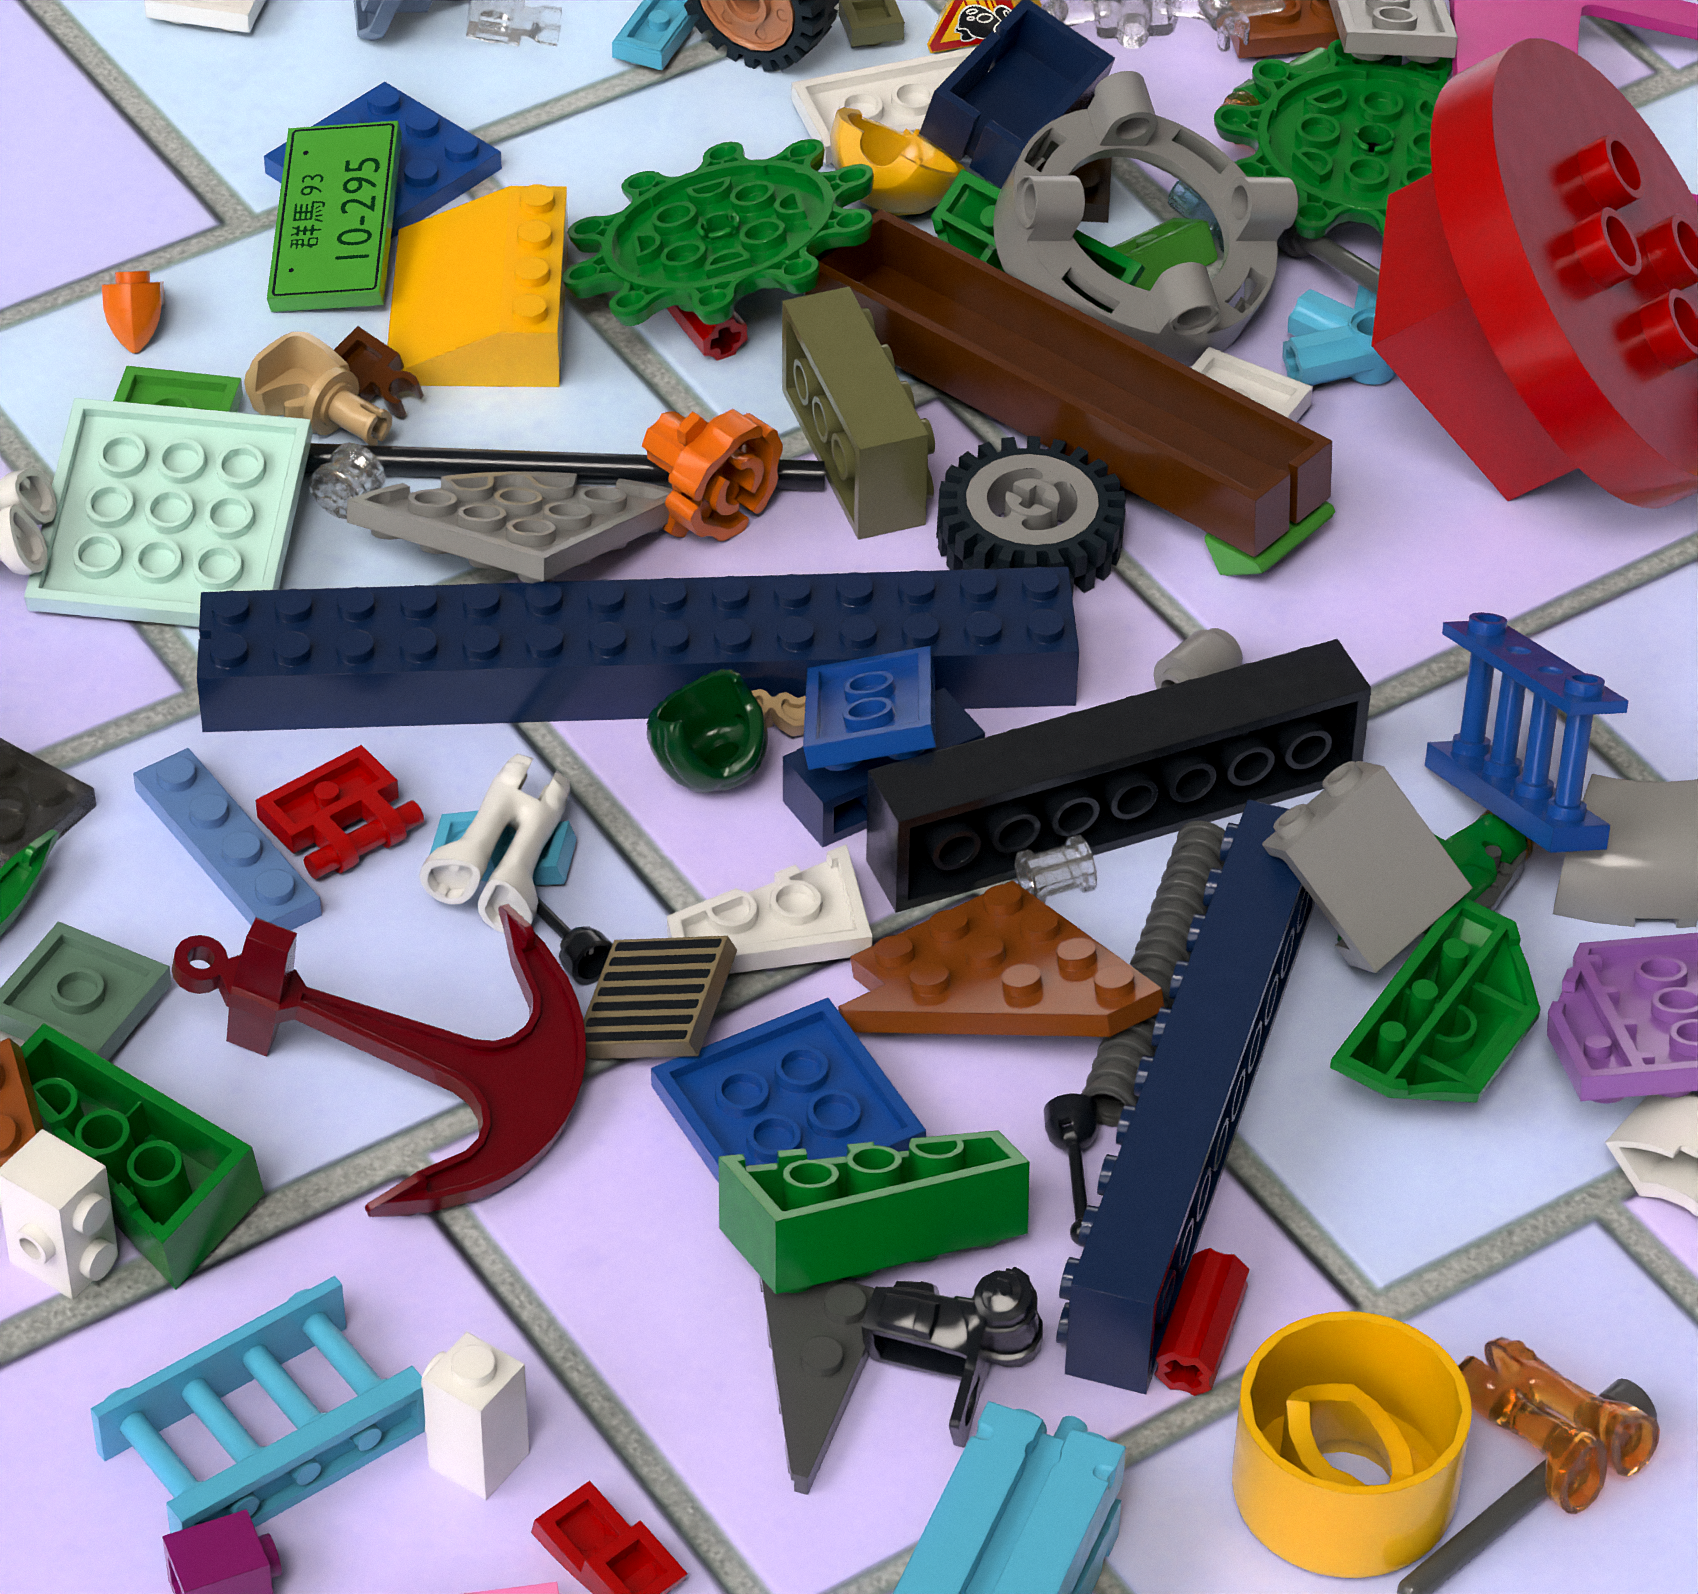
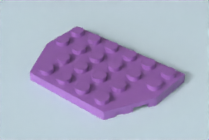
[1547,933,1698,1104]

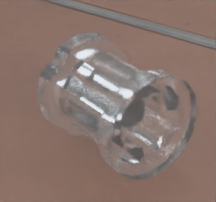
[1015,835,1097,903]

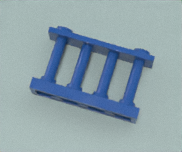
[1424,612,1629,853]

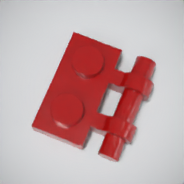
[255,745,424,879]

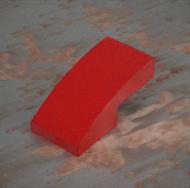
[531,1480,688,1594]

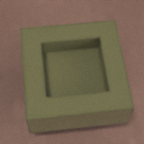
[839,0,905,47]

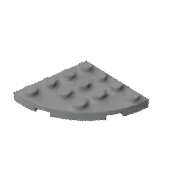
[347,471,672,583]

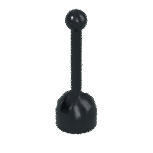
[536,896,613,985]
[1043,1093,1099,1245]

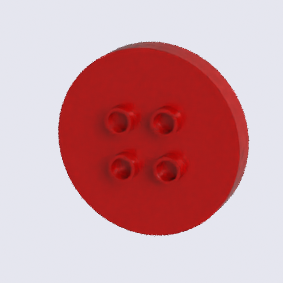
[1371,38,1698,509]

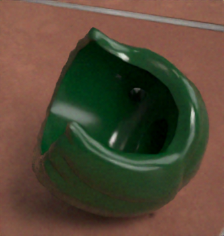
[646,669,768,793]

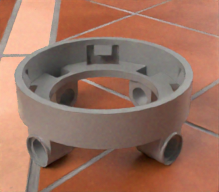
[993,71,1298,367]

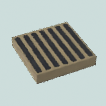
[583,936,737,1059]

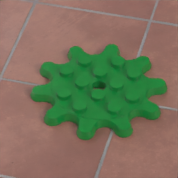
[1214,39,1452,239]
[562,139,874,326]

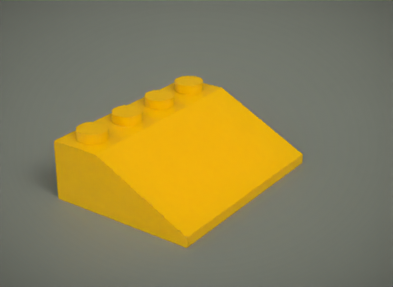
[387,184,569,387]

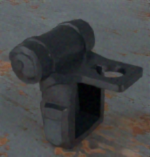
[862,1267,1043,1448]

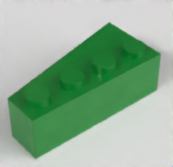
[21,1023,264,1290]
[718,1130,1030,1294]

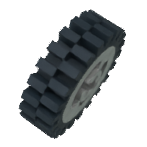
[936,436,1126,598]

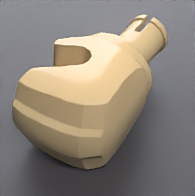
[244,332,393,445]

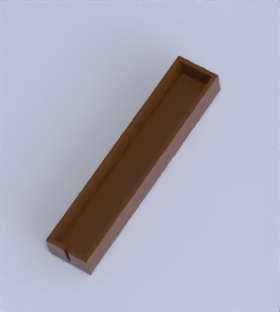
[805,209,1333,557]

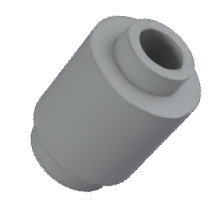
[1153,628,1243,689]

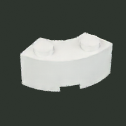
[1605,1092,1698,1217]

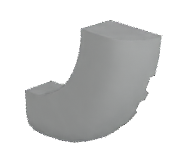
[1553,774,1698,928]

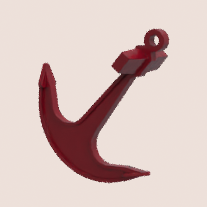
[172,904,586,1217]

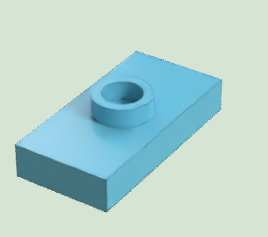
[612,0,700,70]

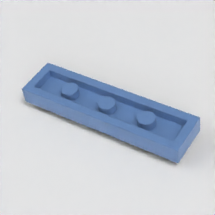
[133,748,322,931]

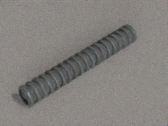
[1081,821,1225,1127]

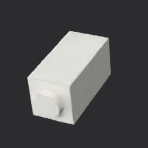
[421,1331,530,1500]

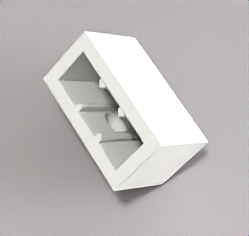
[0,1129,119,1300]

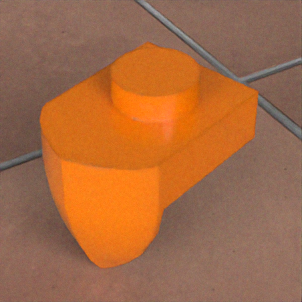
[102,271,165,353]

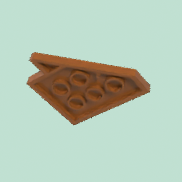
[838,880,1164,1037]

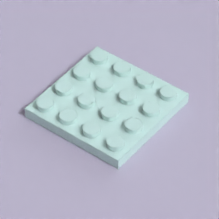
[24,398,313,627]

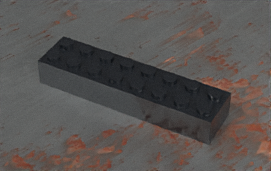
[866,639,1371,913]

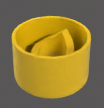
[1232,1311,1472,1578]

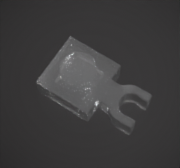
[466,0,562,47]

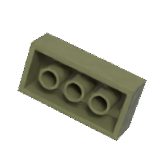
[782,286,935,540]

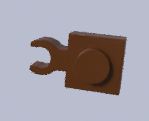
[334,326,424,417]

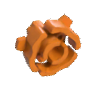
[642,409,783,541]

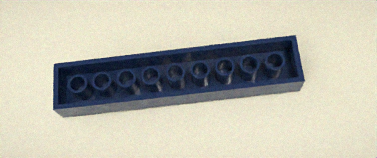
[1056,800,1315,1395]

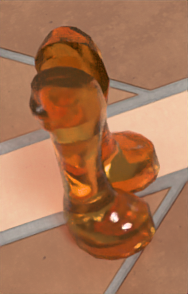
[1458,1337,1660,1514]

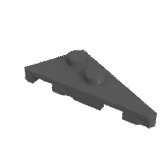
[760,1277,875,1495]

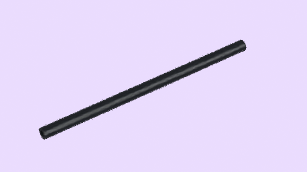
[304,443,825,491]

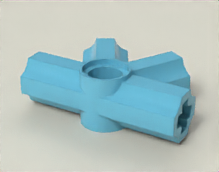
[1282,285,1396,386]

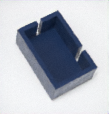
[919,0,1115,189]

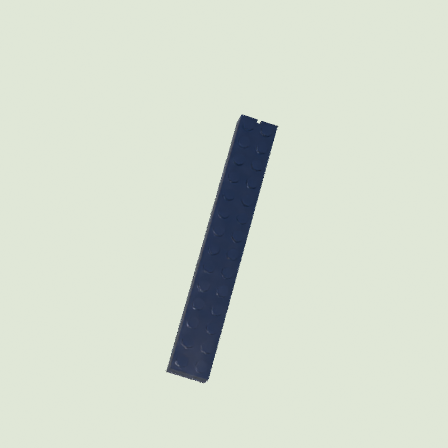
[197,567,1079,732]

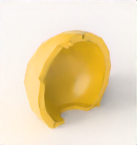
[830,107,966,216]

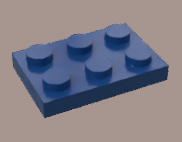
[803,646,936,771]

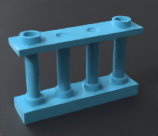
[90,1276,425,1533]

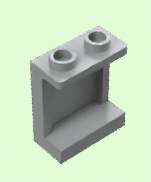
[1262,761,1473,973]

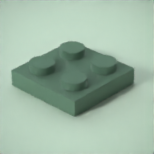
[0,921,172,1061]

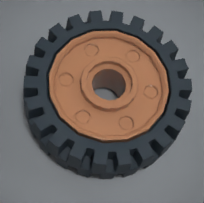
[684,0,839,71]

